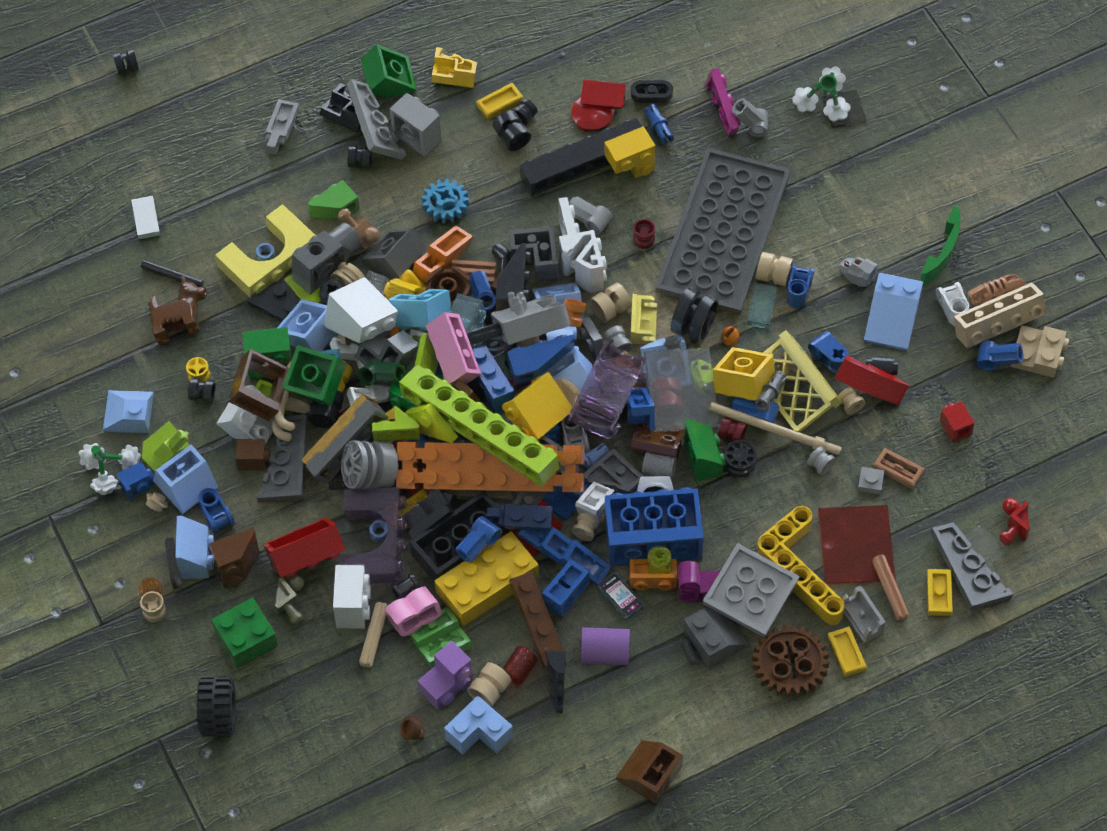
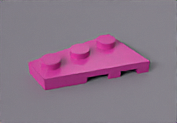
[705,68,741,136]

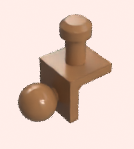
[338,209,380,249]

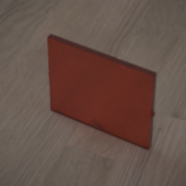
[818,505,896,584]

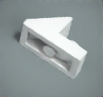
[575,482,615,522]

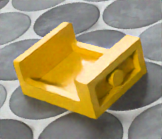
[502,372,574,439]

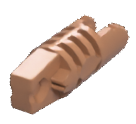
[968,274,1026,306]

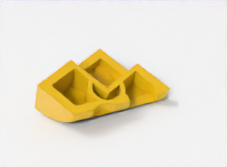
[431,47,477,88]

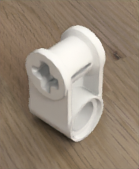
[936,282,969,326]

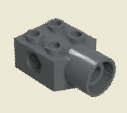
[292,223,362,295]

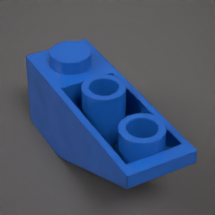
[507,334,574,385]

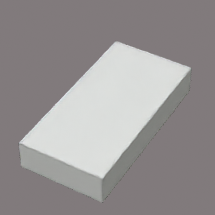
[131,196,160,239]

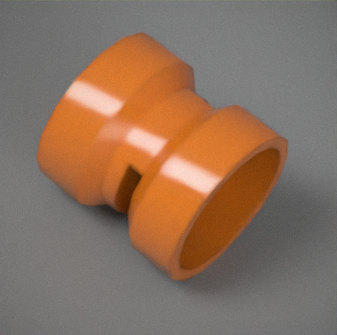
[564,299,586,327]

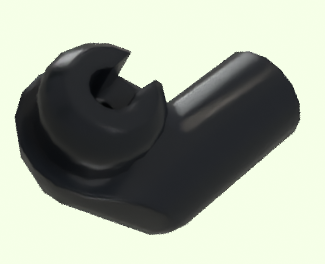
[492,244,511,272]

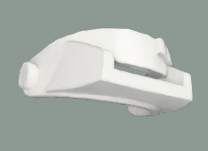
[637,476,674,491]

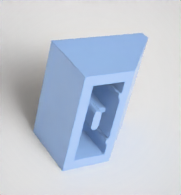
[544,348,599,402]
[153,445,218,514]

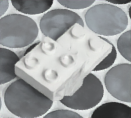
[559,197,607,293]

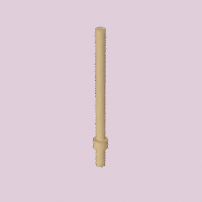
[709,402,842,456]

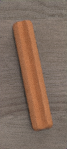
[873,555,909,621]

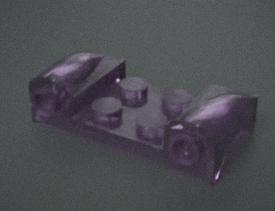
[567,340,647,440]

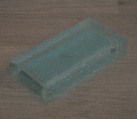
[747,283,777,329]

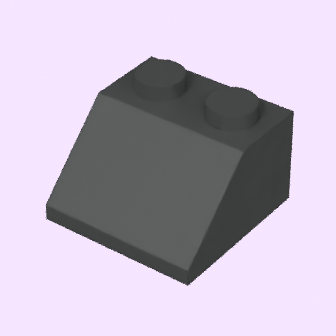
[362,228,427,278]
[683,608,749,668]

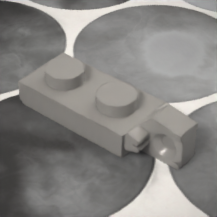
[265,99,300,155]

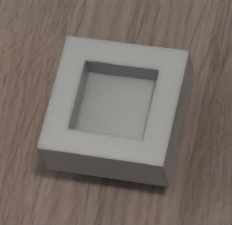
[858,467,885,495]

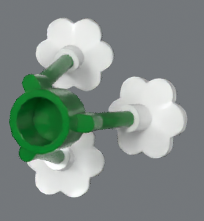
[792,66,851,122]

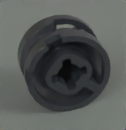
[724,440,757,477]

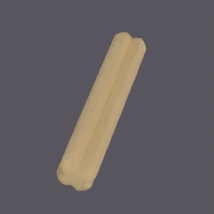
[359,602,388,668]

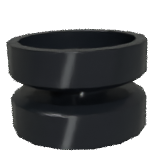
[670,286,719,344]

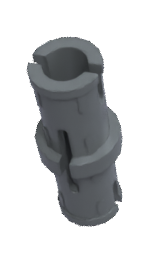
[755,371,787,411]

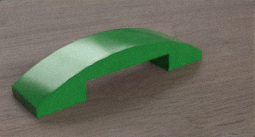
[920,205,961,286]

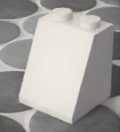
[324,277,398,343]

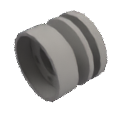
[341,440,398,490]

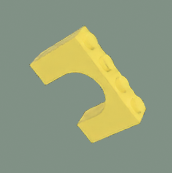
[215,204,315,297]

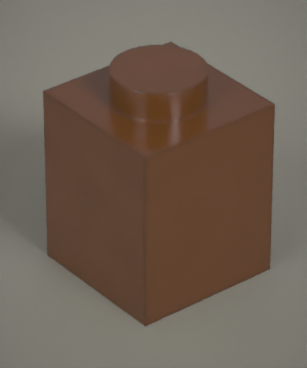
[236,439,270,470]

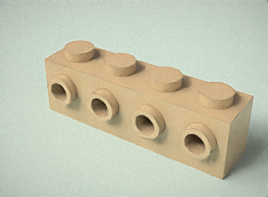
[954,283,1045,348]

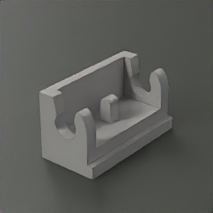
[842,585,886,644]

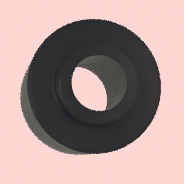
[866,356,898,376]

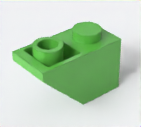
[308,180,360,220]

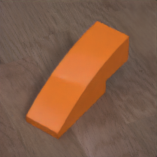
[413,226,473,284]

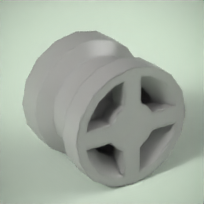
[807,446,836,476]

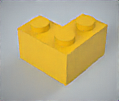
[604,126,655,178]

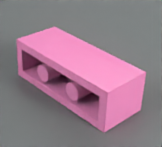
[426,312,481,386]

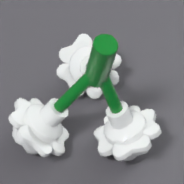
[79,443,141,495]

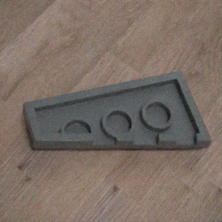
[257,415,309,502]

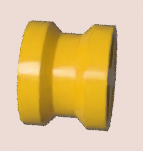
[186,357,210,382]

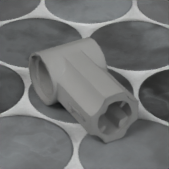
[732,98,768,137]
[569,196,613,235]

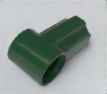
[358,359,406,386]

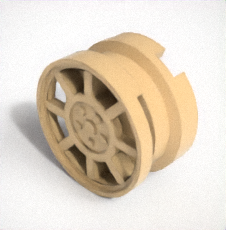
[330,262,365,288]

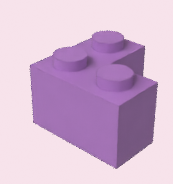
[418,641,473,710]

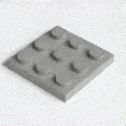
[703,543,799,638]

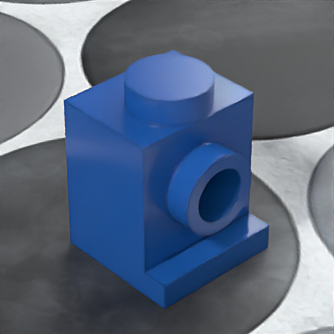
[117,461,154,502]

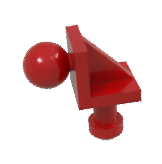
[999,498,1030,545]

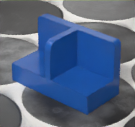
[623,388,655,431]
[544,468,590,521]

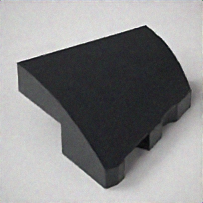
[319,83,361,132]
[547,650,566,713]

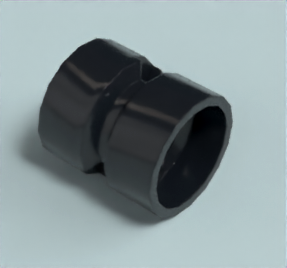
[492,110,532,151]
[308,390,344,429]

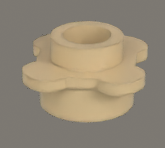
[145,492,168,512]

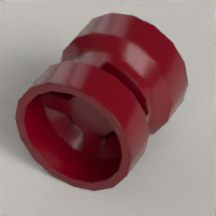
[633,219,655,249]
[718,416,747,445]

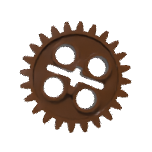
[752,624,830,698]

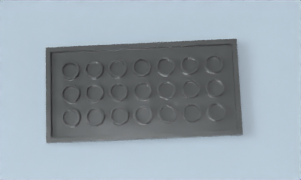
[655,148,791,315]

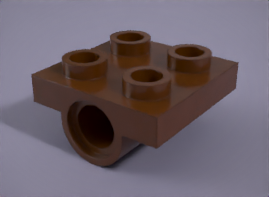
[631,422,684,461]

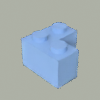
[444,696,513,755]

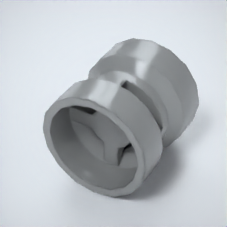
[603,326,632,357]

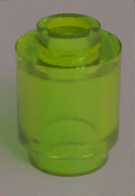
[648,546,671,574]

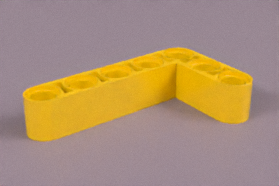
[757,506,844,625]

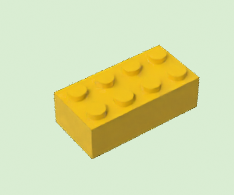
[434,531,539,627]

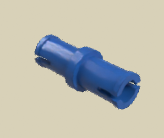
[644,104,674,145]

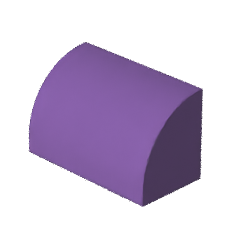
[581,627,630,665]

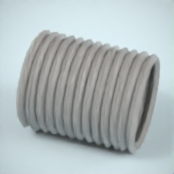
[642,451,676,480]

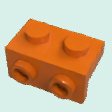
[630,559,677,591]

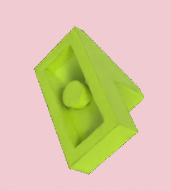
[372,406,420,441]

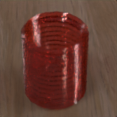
[502,646,538,685]

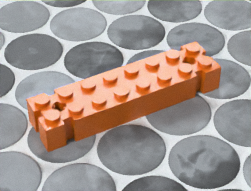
[396,442,585,492]

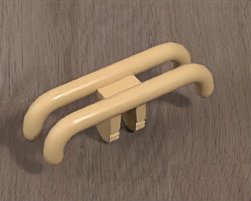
[272,361,311,442]

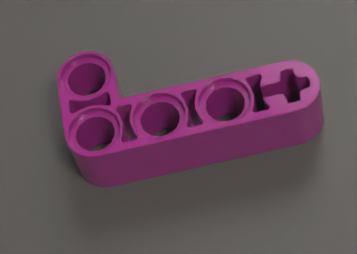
[677,561,720,602]

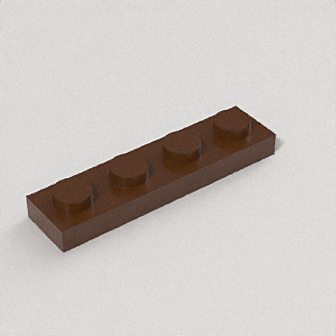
[509,572,567,668]

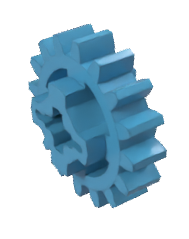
[422,178,469,224]

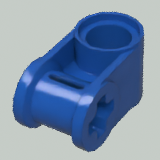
[787,264,815,308]
[808,331,848,374]
[198,488,235,535]

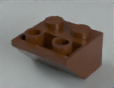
[615,740,683,804]

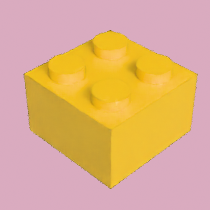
[713,347,775,401]

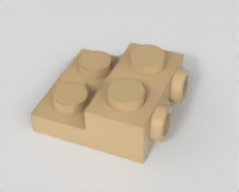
[1010,325,1069,378]

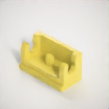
[631,294,657,344]

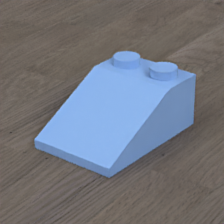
[863,273,923,351]

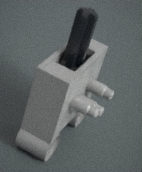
[467,292,570,345]

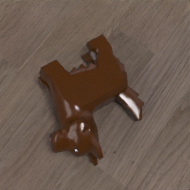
[147,275,207,346]

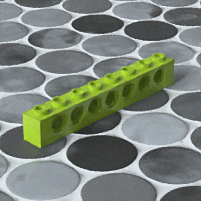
[399,364,559,487]

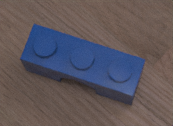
[472,345,515,415]

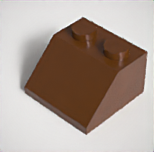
[209,527,260,588]

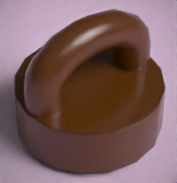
[400,716,425,740]

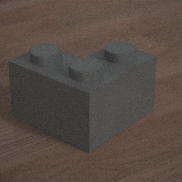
[509,227,558,280]
[354,330,419,385]

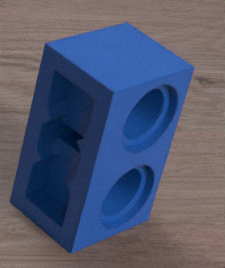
[542,559,590,618]

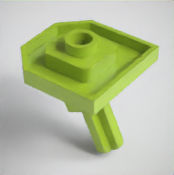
[141,421,190,474]

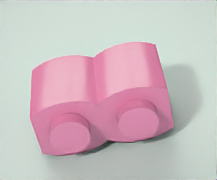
[385,587,442,636]

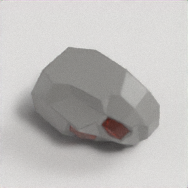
[839,257,878,287]

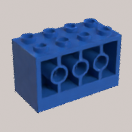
[605,487,703,567]

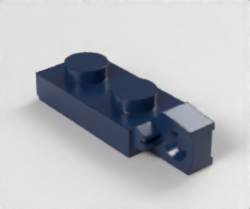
[487,504,553,532]

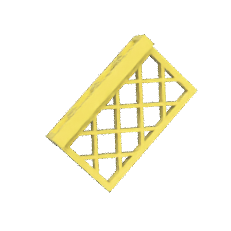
[763,330,843,432]

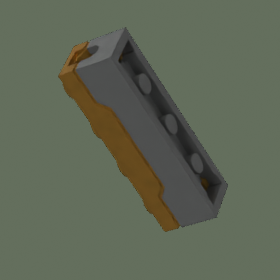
[301,393,389,484]

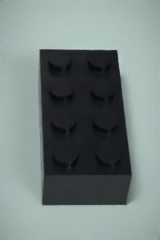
[409,491,513,582]

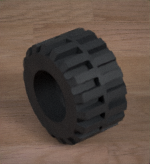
[197,676,236,737]

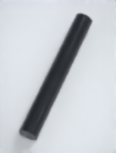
[141,260,204,287]

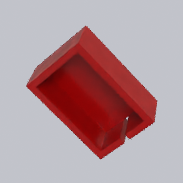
[263,517,346,578]

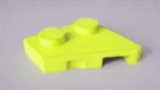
[405,403,458,443]

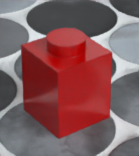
[940,401,975,442]

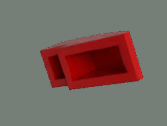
[835,355,910,405]

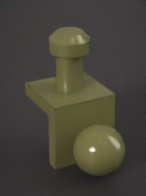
[274,574,304,625]

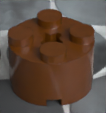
[426,267,471,315]

